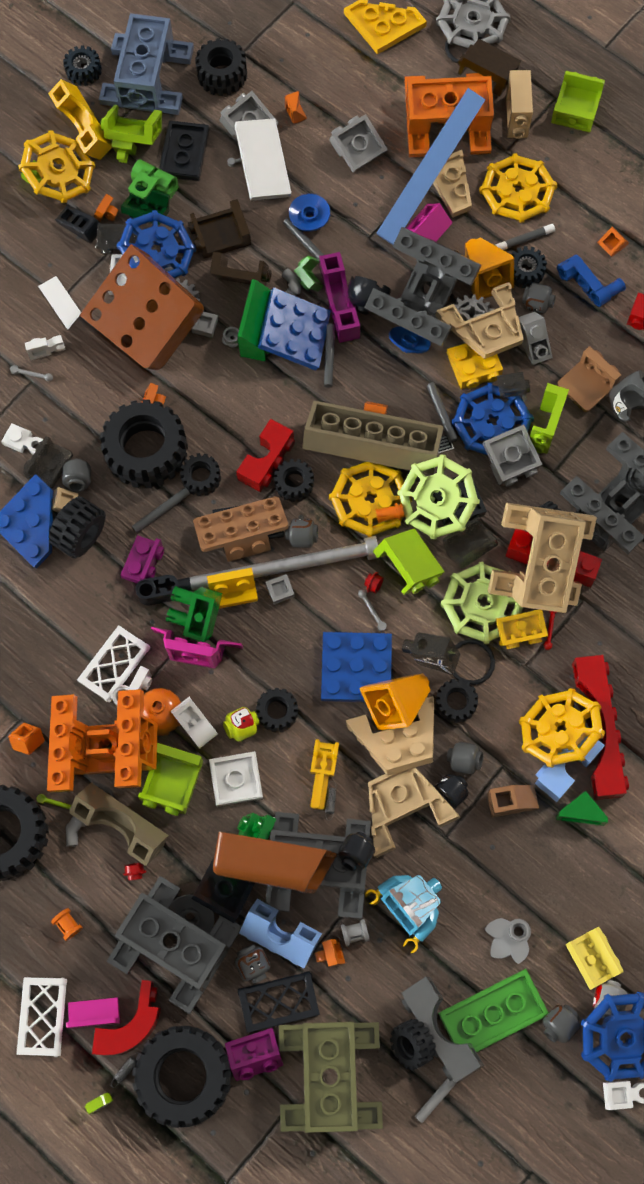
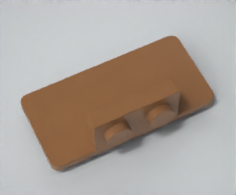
[193,496,289,562]

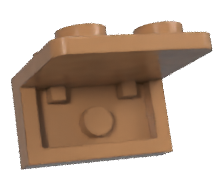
[557,346,621,412]

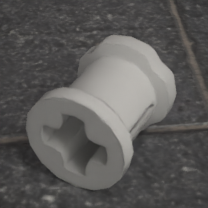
[341,919,370,947]

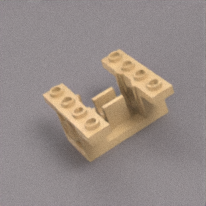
[488,503,597,613]

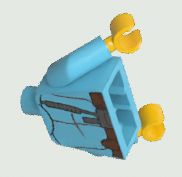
[365,875,442,953]

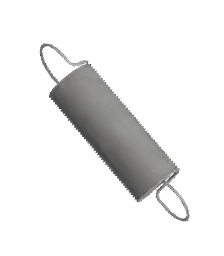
[325,781,337,820]
[111,1052,139,1087]

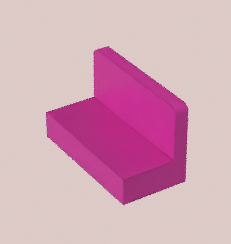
[406,203,452,242]
[66,998,120,1029]

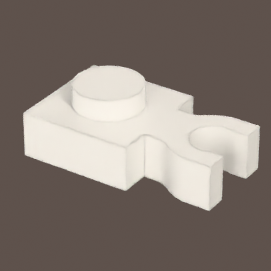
[25,335,66,360]
[1,423,45,456]
[603,1081,644,1110]

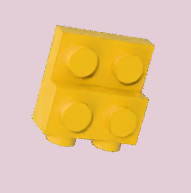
[446,343,503,390]

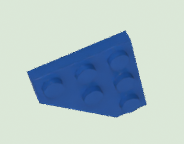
[0,474,53,569]

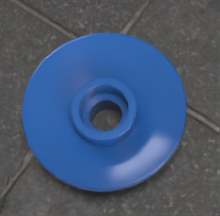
[289,194,330,231]
[389,326,431,353]

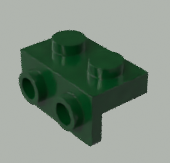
[121,184,170,225]

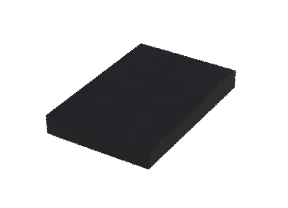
[159,120,210,181]

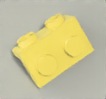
[565,927,624,990]

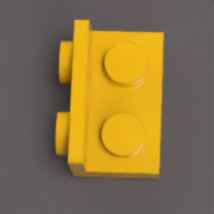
[207,567,258,609]
[496,609,548,649]

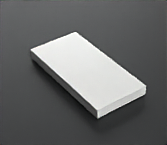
[234,118,292,201]

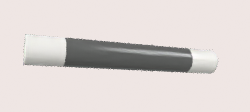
[495,224,555,250]

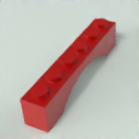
[572,655,629,800]

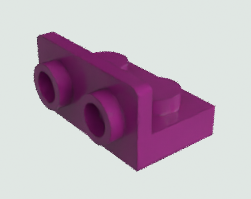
[120,535,164,583]
[225,1028,283,1081]

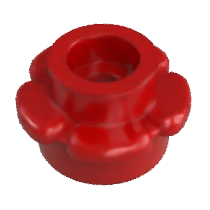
[364,572,384,594]
[122,863,146,880]

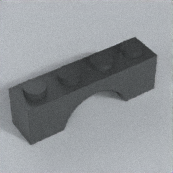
[401,976,485,1083]

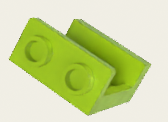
[551,71,605,132]
[101,105,162,145]
[530,383,569,454]
[373,528,444,595]
[138,743,203,816]

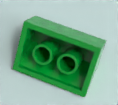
[237,279,271,361]

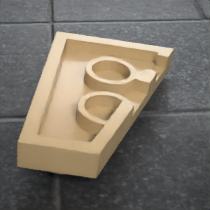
[433,150,472,218]

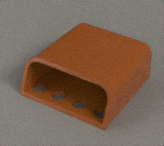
[79,244,204,370]
[213,832,338,894]

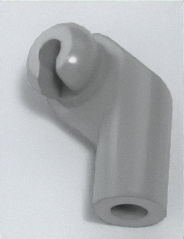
[282,268,302,296]
[66,816,87,847]

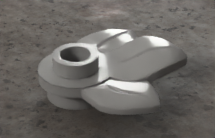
[485,918,531,964]

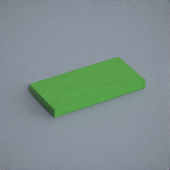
[438,969,549,1052]

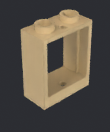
[505,70,533,139]

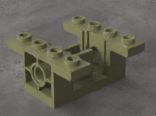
[279,1022,383,1133]

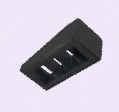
[55,205,102,243]

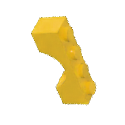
[48,79,112,160]

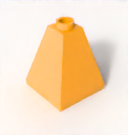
[465,238,514,300]
[359,673,430,730]

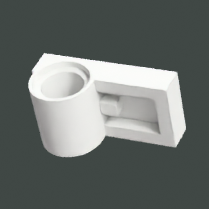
[112,666,152,706]
[171,697,218,749]

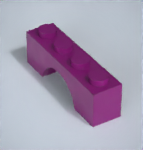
[319,252,360,343]

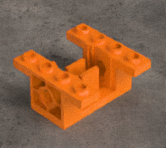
[404,73,494,158]
[47,689,158,792]

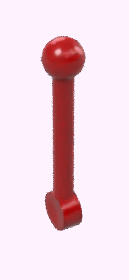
[543,611,557,650]

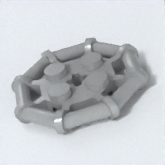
[436,0,511,48]

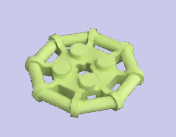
[397,454,480,540]
[441,561,523,644]

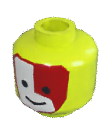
[223,707,259,742]

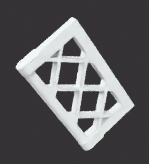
[77,625,151,703]
[17,977,67,1057]

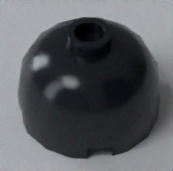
[347,276,391,315]

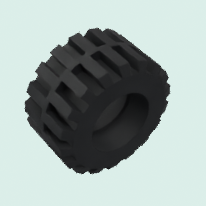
[195,38,247,96]
[49,496,106,559]

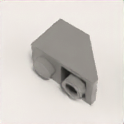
[519,311,553,365]

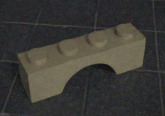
[69,783,169,866]

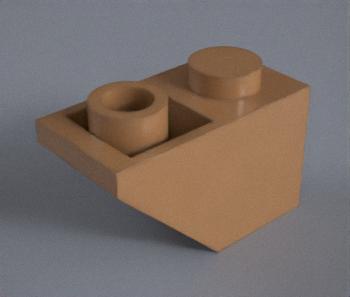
[487,785,539,818]

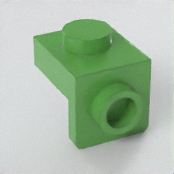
[294,256,324,292]

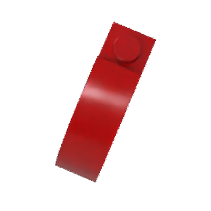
[92,980,161,1055]

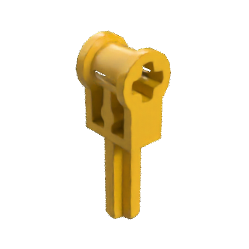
[310,739,339,810]

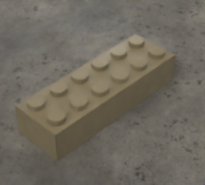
[303,400,444,475]

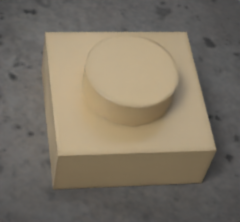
[52,487,78,512]

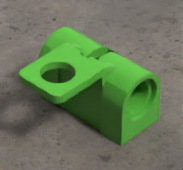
[128,159,179,199]

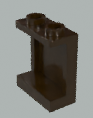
[458,39,521,97]
[188,199,251,259]
[210,252,272,286]

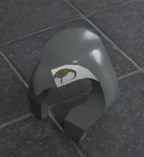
[609,370,644,422]

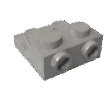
[219,91,278,137]
[329,114,388,172]
[482,425,543,487]

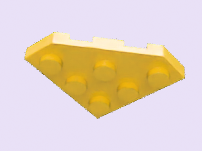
[344,0,427,55]

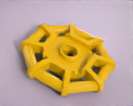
[18,130,96,203]
[479,153,557,223]
[329,462,413,537]
[519,688,605,768]

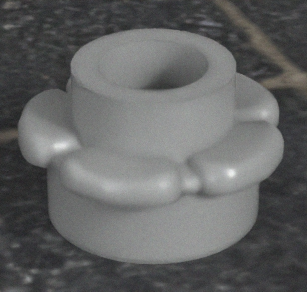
[222,327,239,348]

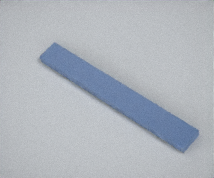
[376,88,486,245]

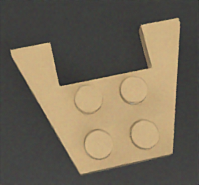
[435,282,524,359]
[346,696,435,775]
[368,767,460,858]

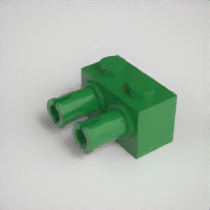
[166,586,223,642]

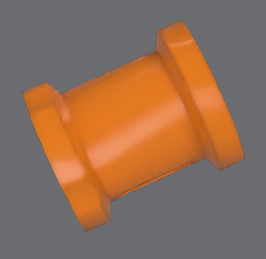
[51,908,83,941]

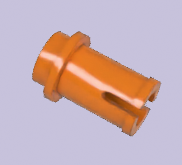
[375,503,405,523]

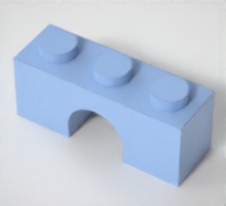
[535,737,605,802]
[239,899,322,968]

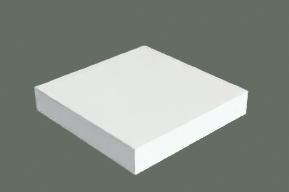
[209,751,263,807]

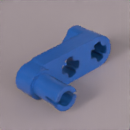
[557,255,626,307]

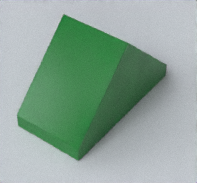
[556,791,608,826]

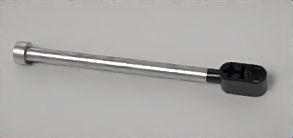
[135,536,378,606]

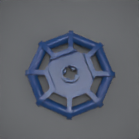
[117,210,196,278]
[451,382,534,455]
[581,991,644,1082]

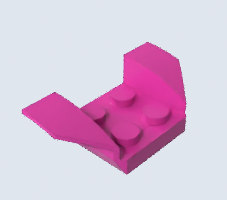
[151,627,243,669]

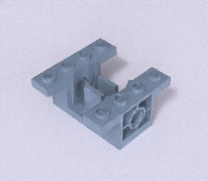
[99,13,194,115]

